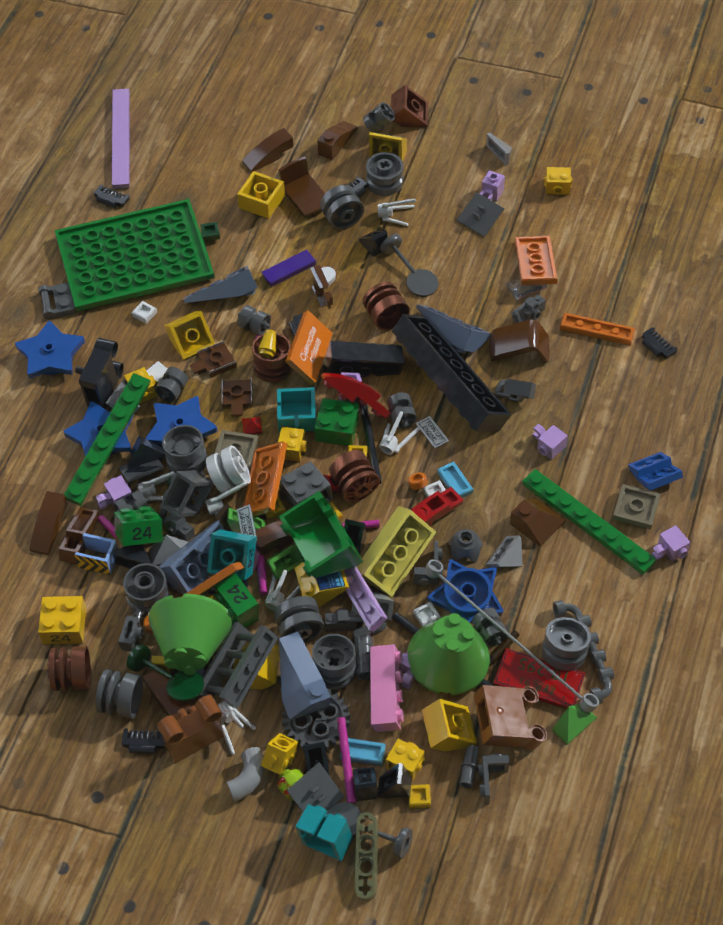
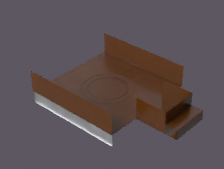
[310,265,333,309]
[190,341,237,378]
[222,377,252,416]

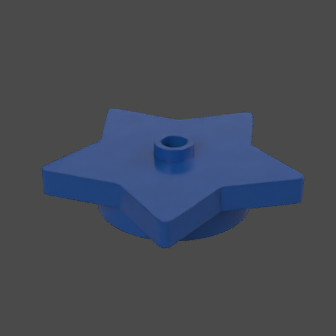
[15,321,85,379]
[146,396,218,445]
[64,402,133,456]
[428,559,504,624]

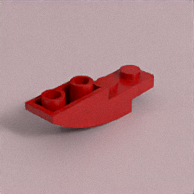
[321,373,391,418]
[411,487,464,527]

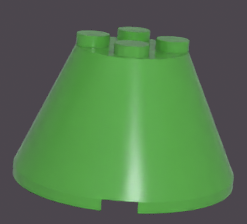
[149,594,232,675]
[407,613,490,695]

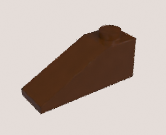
[317,121,358,160]

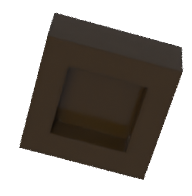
[213,504,233,531]

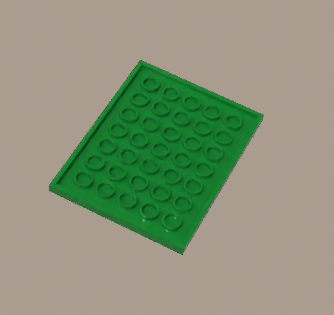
[54,199,215,312]

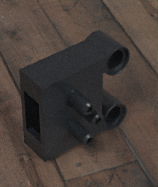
[75,338,124,409]

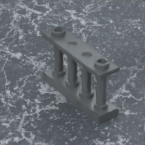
[199,621,278,709]

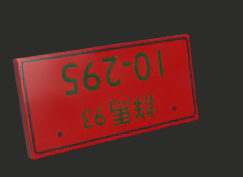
[493,648,586,709]

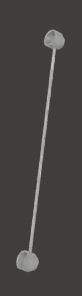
[425,559,599,713]

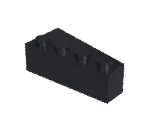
[323,341,404,378]

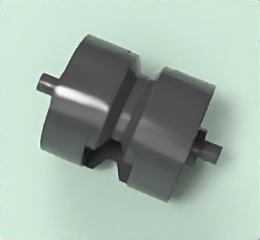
[363,102,395,133]
[237,305,271,336]
[155,367,188,402]
[387,393,417,428]
[114,490,150,512]
[472,608,508,647]

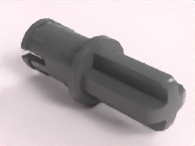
[459,745,479,788]

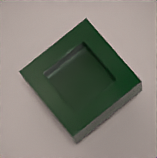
[200,222,220,242]

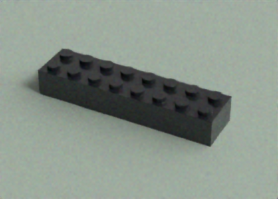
[392,314,511,432]

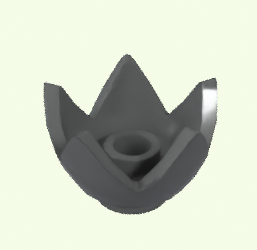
[448,529,483,563]

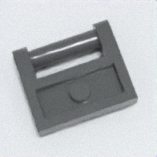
[38,282,76,319]

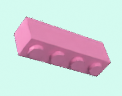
[370,644,404,732]

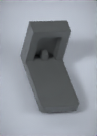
[414,541,442,586]
[478,753,509,804]

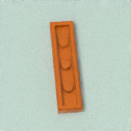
[560,312,635,346]

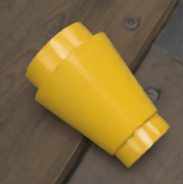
[258,329,276,359]

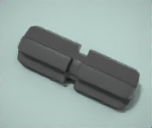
[353,621,386,638]

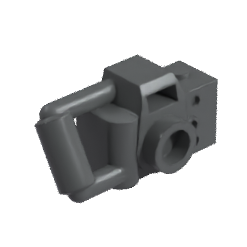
[511,294,546,323]
[494,379,536,402]
[159,506,195,542]
[119,608,144,652]
[325,609,364,632]

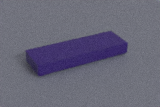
[262,250,316,287]

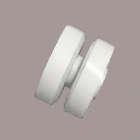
[206,445,251,493]

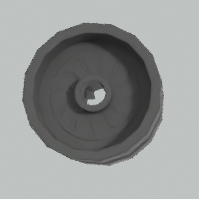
[366,152,404,196]
[320,185,364,230]
[274,596,324,643]
[542,617,591,671]

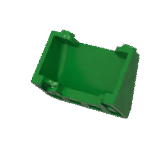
[279,491,363,579]

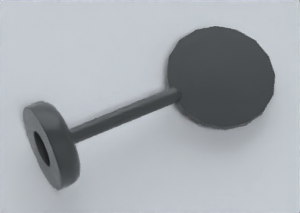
[380,234,438,297]
[327,802,413,859]

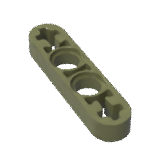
[355,812,378,901]

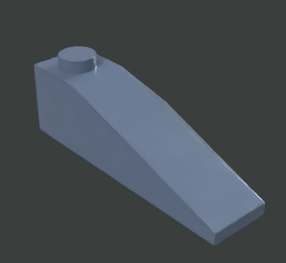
[183,266,257,303]
[416,304,491,354]
[159,520,226,595]
[279,632,331,721]

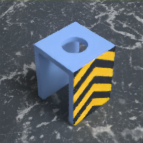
[74,533,118,575]

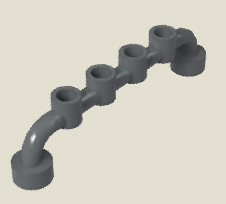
[553,600,614,704]

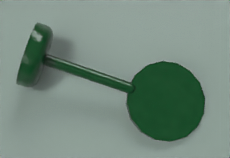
[127,644,204,701]

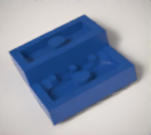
[628,452,683,490]

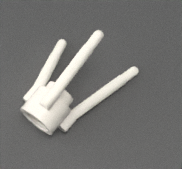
[378,199,416,227]
[379,412,420,455]
[138,472,175,502]
[205,482,246,515]
[265,570,300,611]
[218,701,256,755]

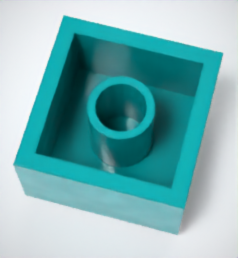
[207,529,257,580]

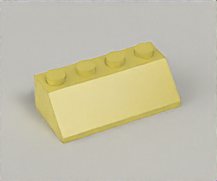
[356,506,436,597]

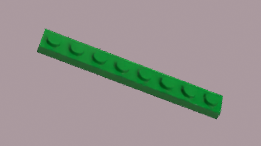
[64,373,150,507]
[522,469,656,575]

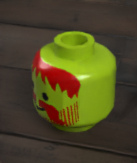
[278,769,303,801]

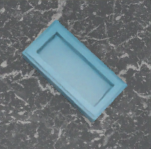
[437,462,473,498]
[340,738,386,766]

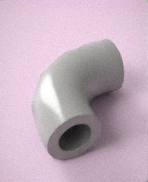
[227,747,264,802]

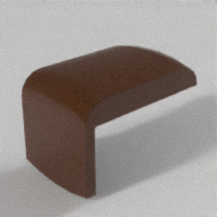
[278,156,325,217]
[489,320,550,363]

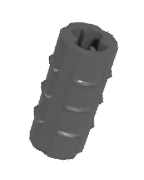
[354,635,373,680]

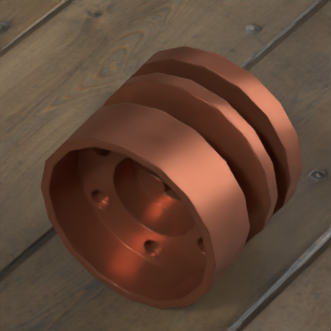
[362,282,410,330]
[252,333,291,382]
[329,450,380,502]
[47,646,91,692]

